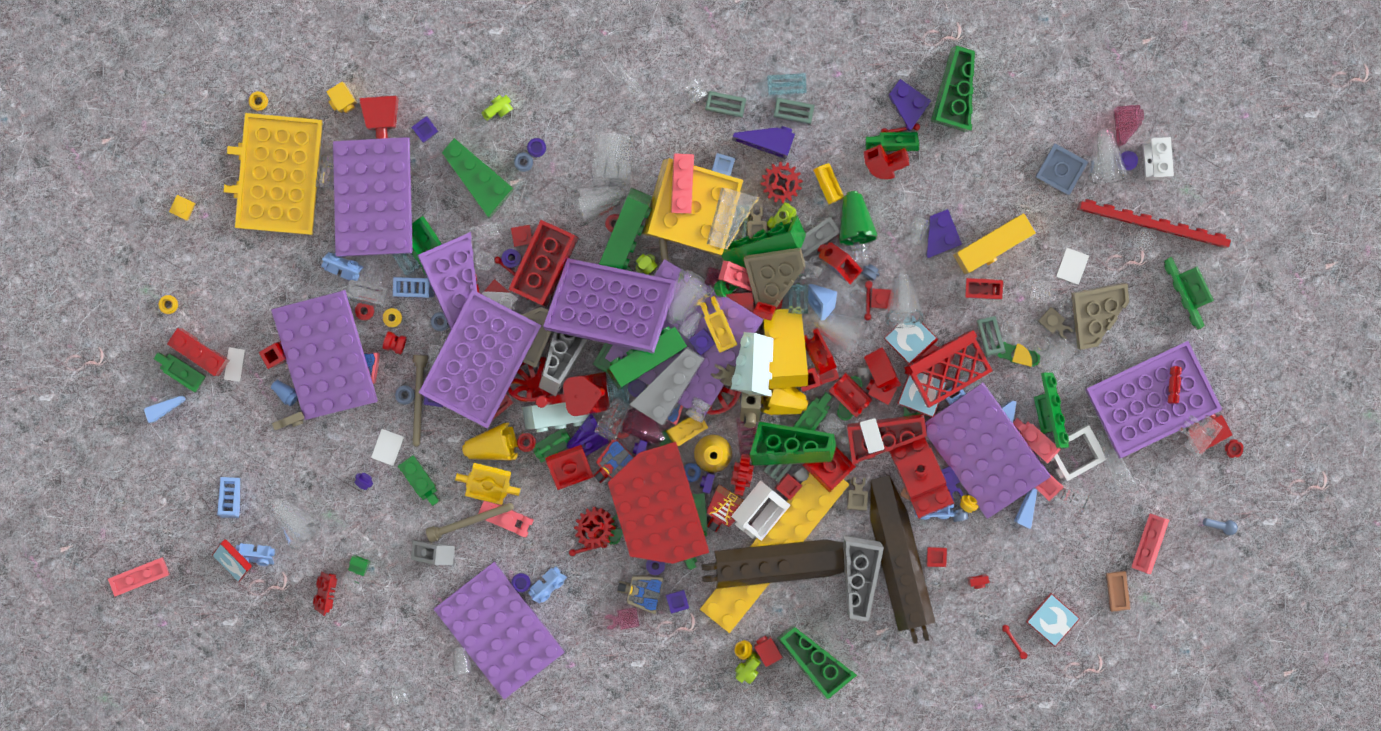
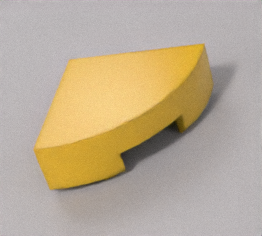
[1012,343,1032,367]

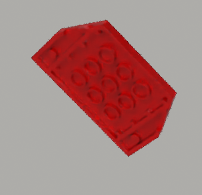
[608,442,710,564]

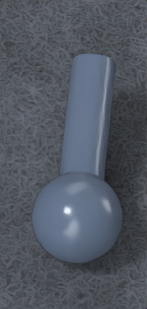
[1203,518,1238,536]

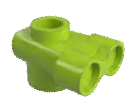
[481,95,513,121]
[767,202,796,229]
[635,253,658,275]
[735,651,761,684]

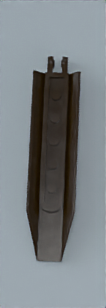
[870,475,936,644]
[701,539,845,589]

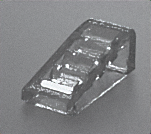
[594,397,630,440]

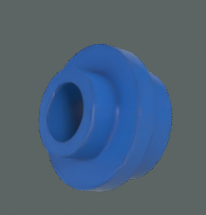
[684,463,701,482]

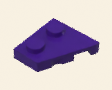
[888,79,931,132]
[926,209,962,258]
[566,414,609,456]

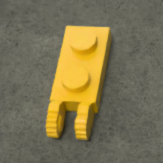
[700,296,738,353]

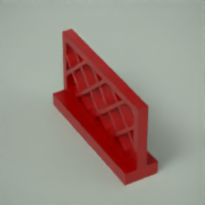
[904,330,993,408]

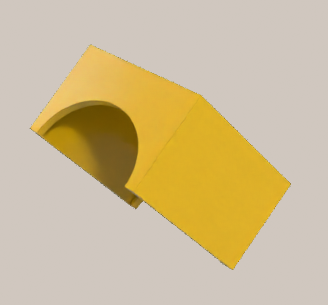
[642,158,743,255]

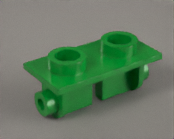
[533,428,571,463]

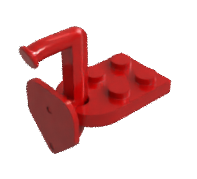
[536,372,612,416]

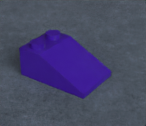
[732,126,795,159]

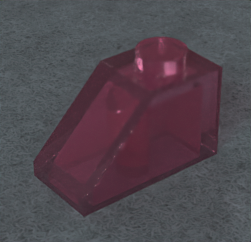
[1114,105,1144,147]
[622,408,665,444]

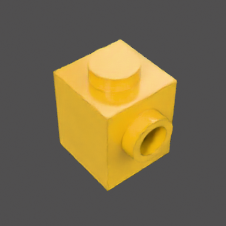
[326,81,357,113]

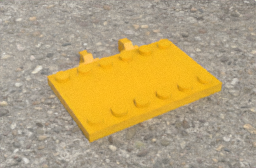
[224,113,323,235]

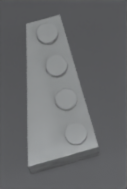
[539,332,589,396]
[629,348,705,425]
[843,536,884,622]

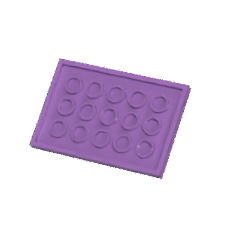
[333,137,412,257]
[543,258,677,353]
[271,290,378,420]
[419,290,542,429]
[1085,341,1223,459]
[925,382,1051,519]
[434,561,565,699]

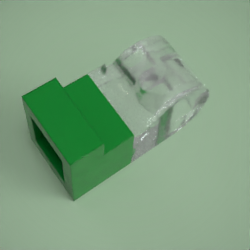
[341,555,371,594]

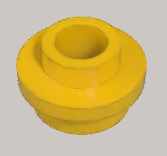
[249,91,268,111]
[158,295,178,314]
[383,308,402,327]
[960,495,979,513]
[734,640,752,660]

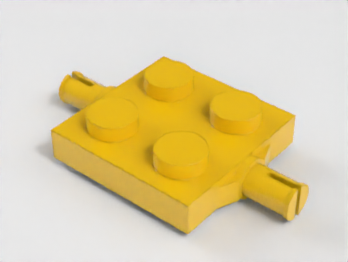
[455,463,521,505]

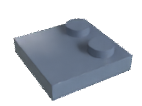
[1035,143,1088,195]

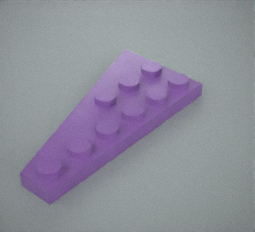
[417,232,477,330]

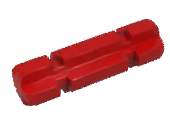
[1168,366,1182,404]

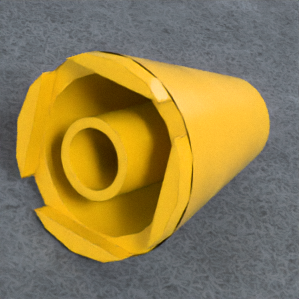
[462,422,518,461]
[694,435,732,473]

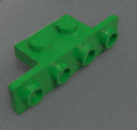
[412,216,442,275]
[1164,257,1214,330]
[1034,372,1069,448]

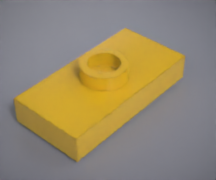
[813,163,844,205]
[666,414,708,446]

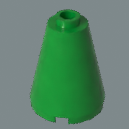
[839,191,878,246]

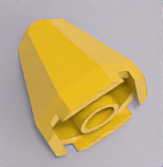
[760,385,808,415]

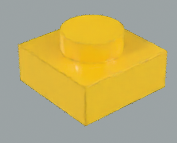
[169,195,196,221]

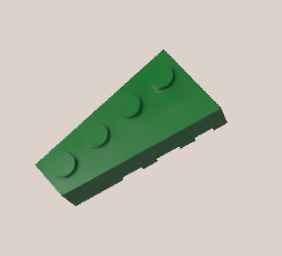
[931,46,975,132]
[442,138,515,218]
[599,187,652,270]
[721,215,806,268]
[607,326,687,390]
[750,421,836,466]
[777,626,857,700]

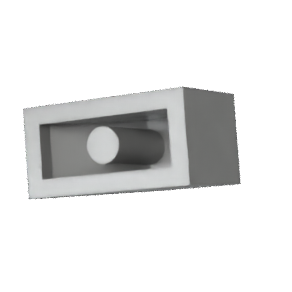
[411,541,455,565]

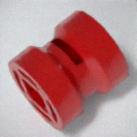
[382,331,407,355]

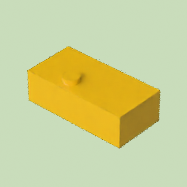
[953,213,1036,274]
[763,308,808,389]

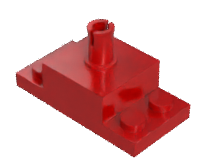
[889,437,954,519]

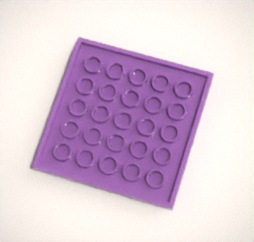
[605,259,764,419]

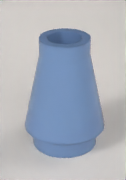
[271,380,298,406]

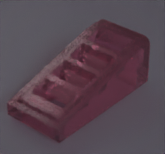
[736,418,757,456]

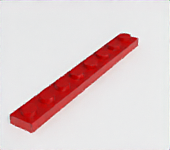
[1077,199,1231,248]

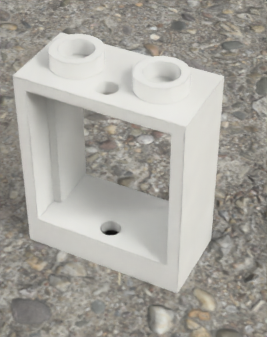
[1142,137,1174,181]
[1050,425,1107,481]
[731,481,790,541]

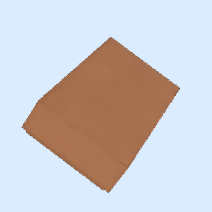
[1106,571,1130,612]

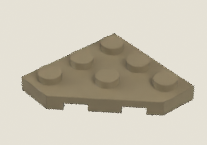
[744,248,805,308]
[1071,283,1129,350]
[522,307,552,367]

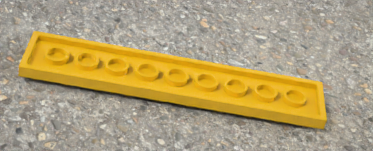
[700,473,849,633]

